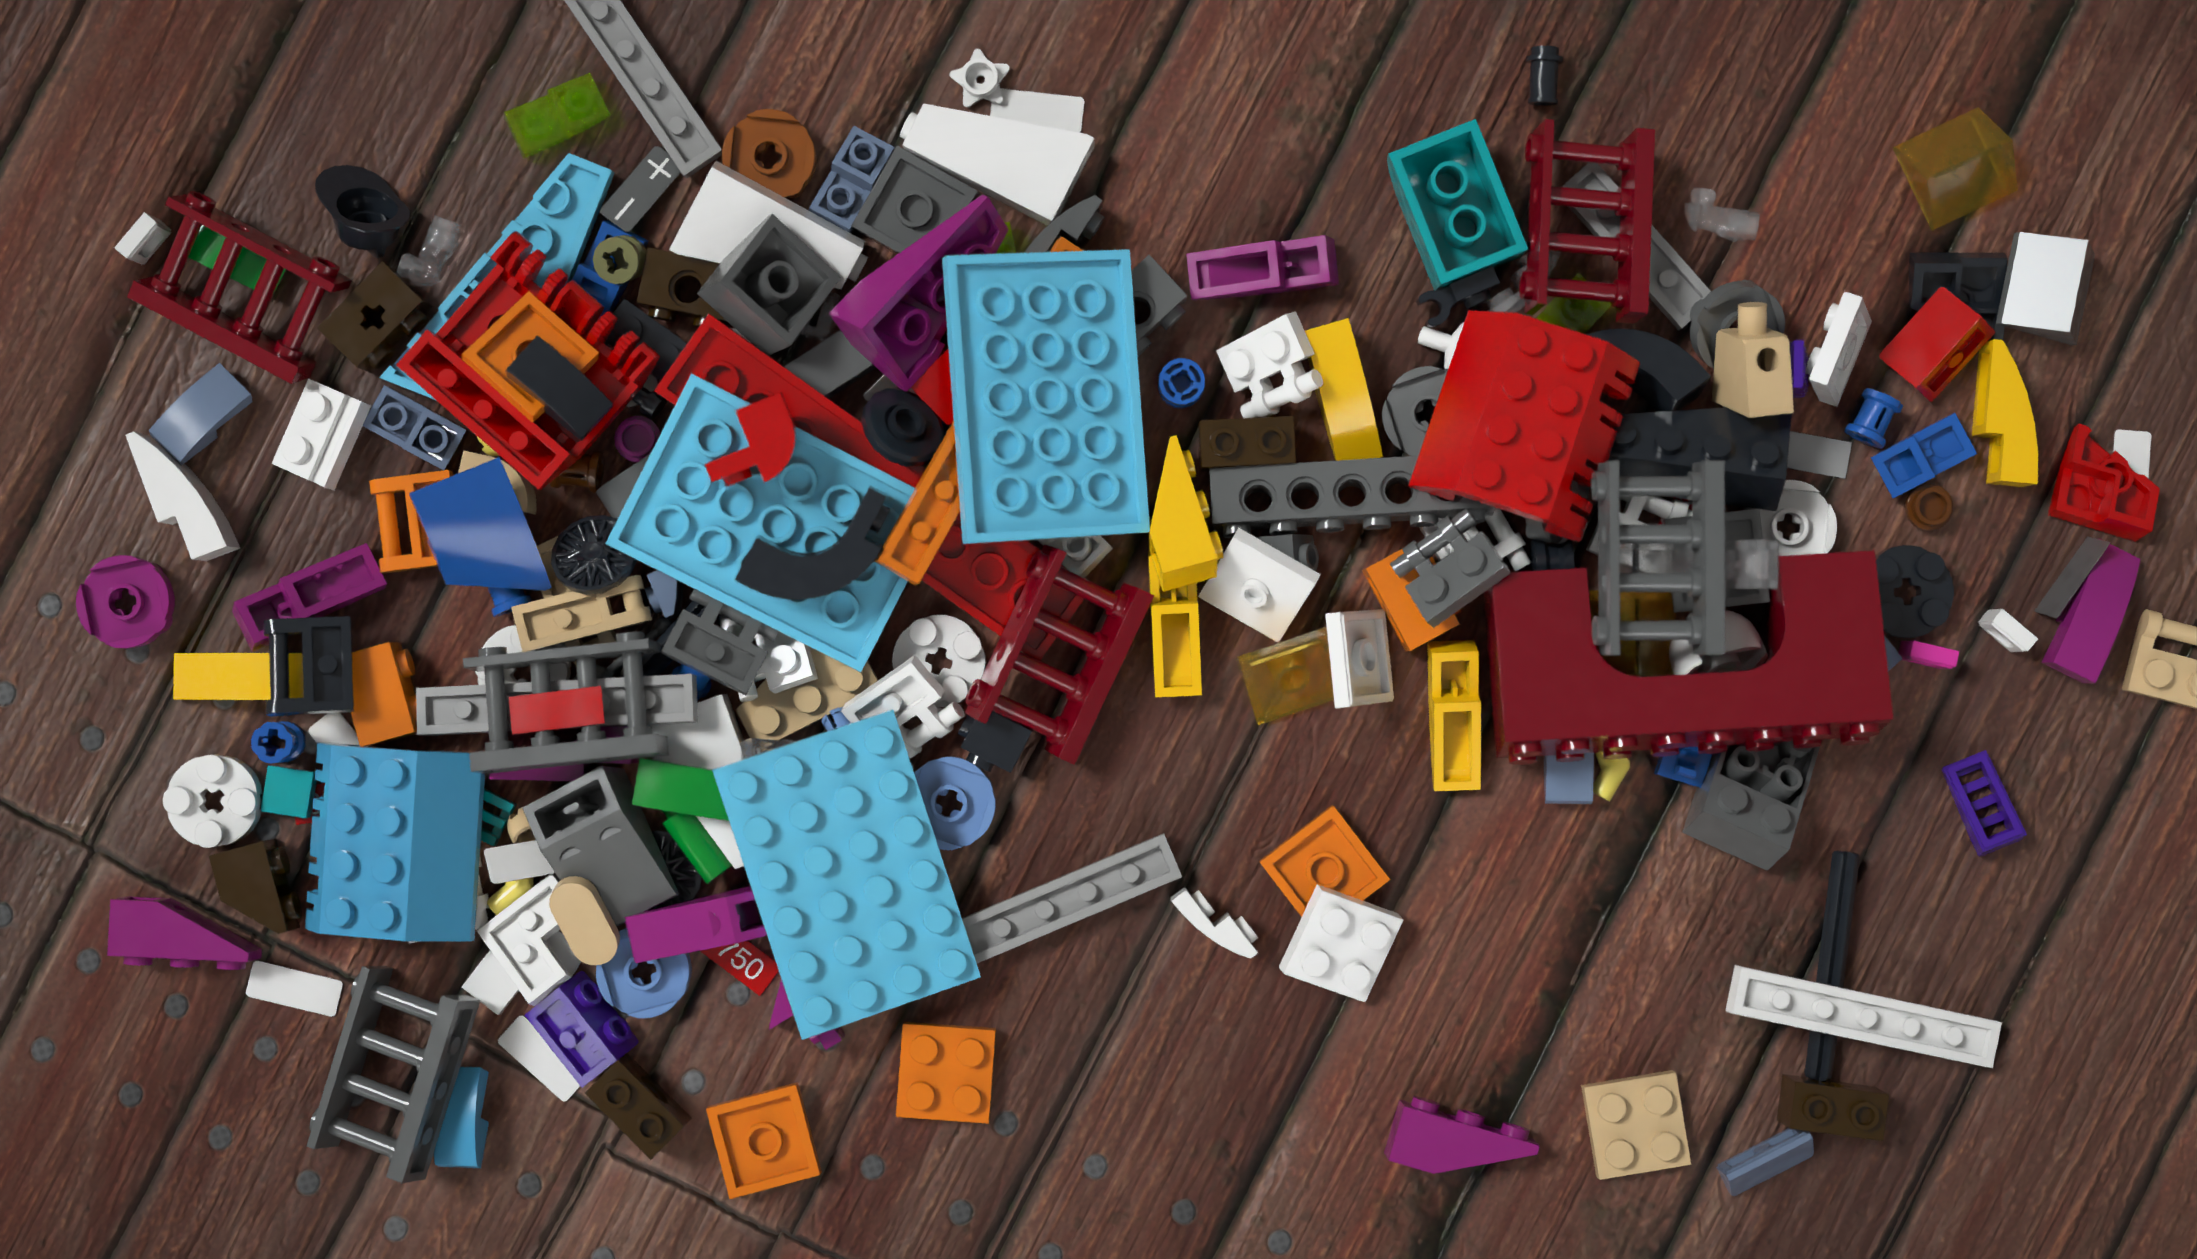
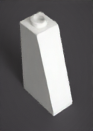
[900,104,1095,226]
[669,161,868,289]
[647,694,750,869]

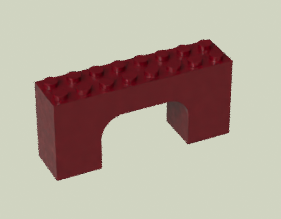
[1483,550,1894,765]

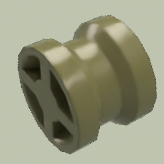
[593,235,647,284]

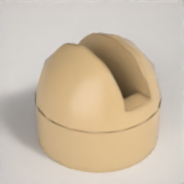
[507,807,536,844]

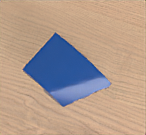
[409,457,552,591]

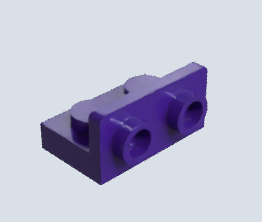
[524,971,639,1088]

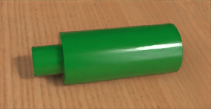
[662,810,732,884]

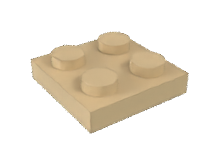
[1581,1070,1691,1180]

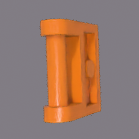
[369,470,453,573]

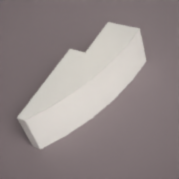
[125,432,240,561]

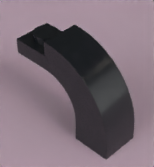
[1587,329,1711,412]
[735,485,891,600]

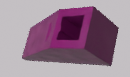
[624,886,767,963]
[107,896,262,970]
[1384,1096,1540,1174]

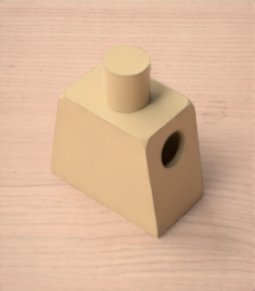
[1712,302,1794,418]

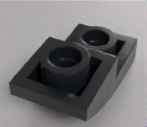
[506,335,613,441]

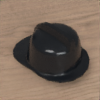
[315,165,410,259]

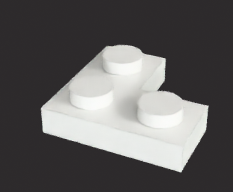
[477,874,571,1006]

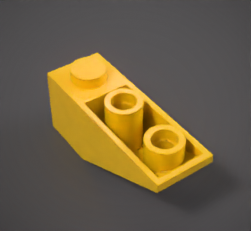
[1149,435,1224,592]

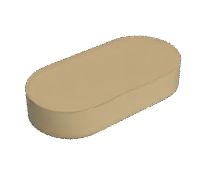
[549,876,620,965]

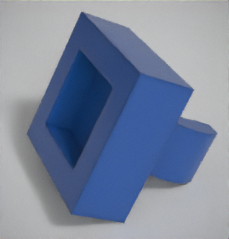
[1654,747,1712,788]

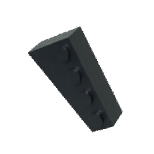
[1594,408,1792,512]

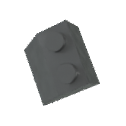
[697,214,841,356]

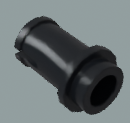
[1526,46,1563,106]

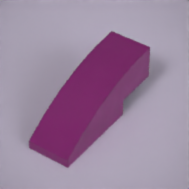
[1186,235,1339,300]
[2041,539,2141,683]

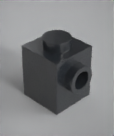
[958,711,1033,773]

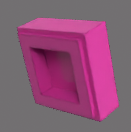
[1898,640,1960,669]

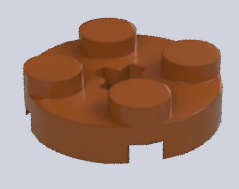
[722,109,817,200]

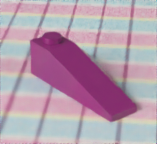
[829,195,1009,392]

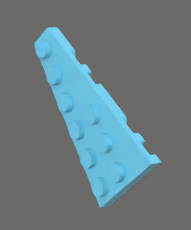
[379,153,615,400]

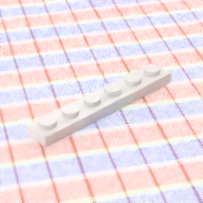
[1725,965,2002,1068]

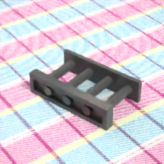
[1591,461,1725,655]
[463,632,669,774]
[307,966,481,1183]

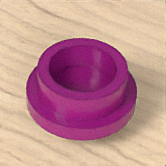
[615,416,661,462]

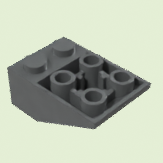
[1682,741,1820,870]
[522,766,679,926]

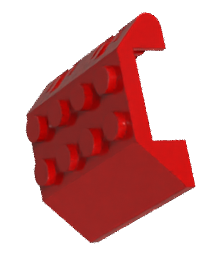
[396,231,660,490]
[1408,310,1640,541]

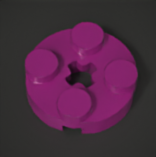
[76,555,175,648]

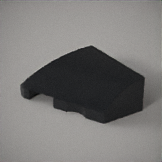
[1909,253,2008,342]

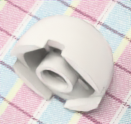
[1669,610,1768,675]

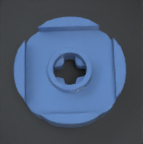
[914,756,996,850]
[596,928,692,1019]

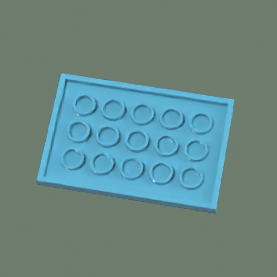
[942,250,1150,544]
[605,374,915,672]
[712,709,981,1040]

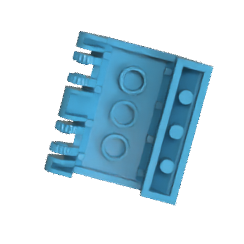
[305,743,485,942]

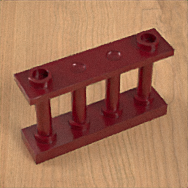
[1519,119,1655,324]
[127,191,352,384]
[965,544,1154,765]

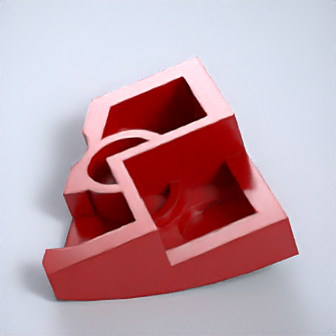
[2048,423,2160,542]

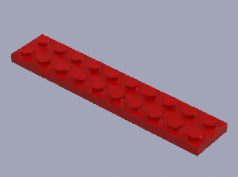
[654,314,1084,660]

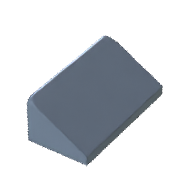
[1716,1128,1814,1196]

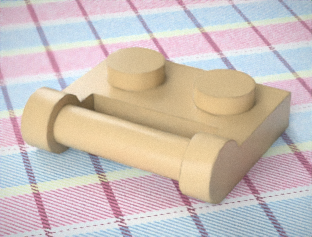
[2122,609,2197,709]

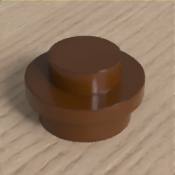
[1905,484,1953,531]

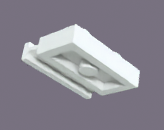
[272,379,371,490]

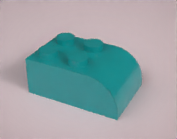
[1387,119,1528,291]

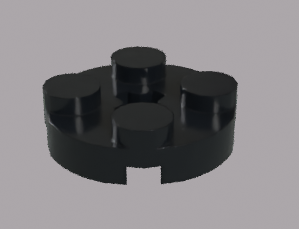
[1875,545,1954,638]

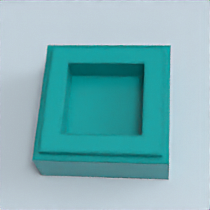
[261,765,317,818]

